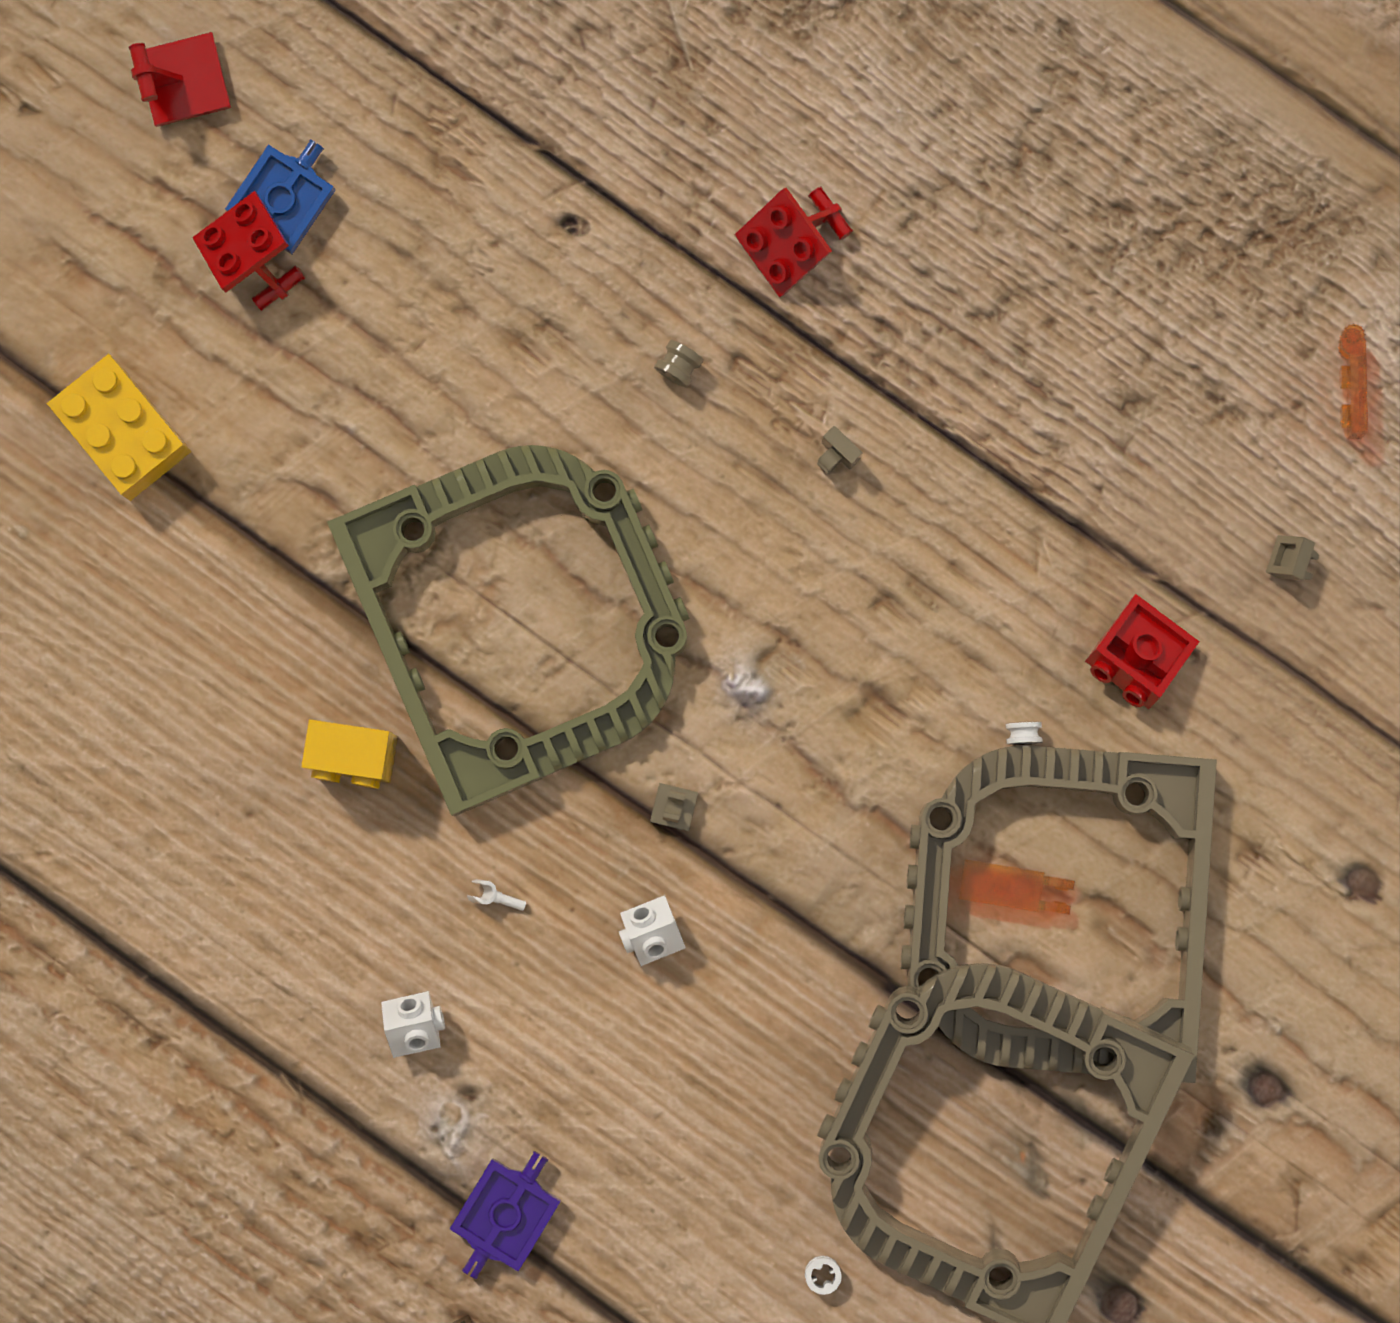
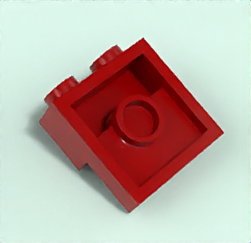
[1085,594,1200,709]

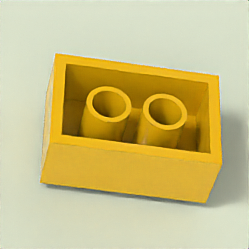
[46,353,192,501]

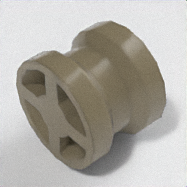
[654,340,704,388]

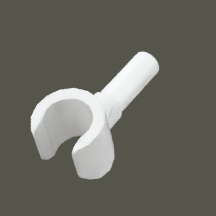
[467,879,526,911]

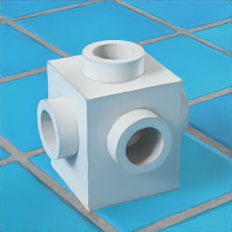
[618,895,686,966]
[381,991,445,1058]

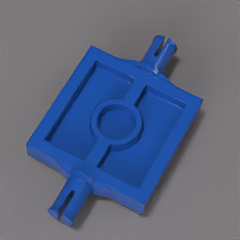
[225,139,336,255]

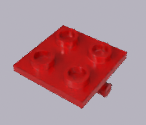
[128,32,231,127]
[734,186,853,298]
[192,191,306,311]

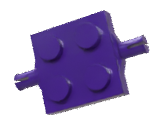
[450,1151,561,1279]

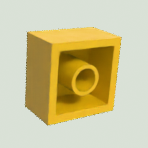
[301,719,398,789]

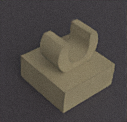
[817,426,863,474]
[1266,535,1319,580]
[650,783,698,831]

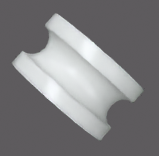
[1006,722,1043,745]
[805,1256,842,1295]

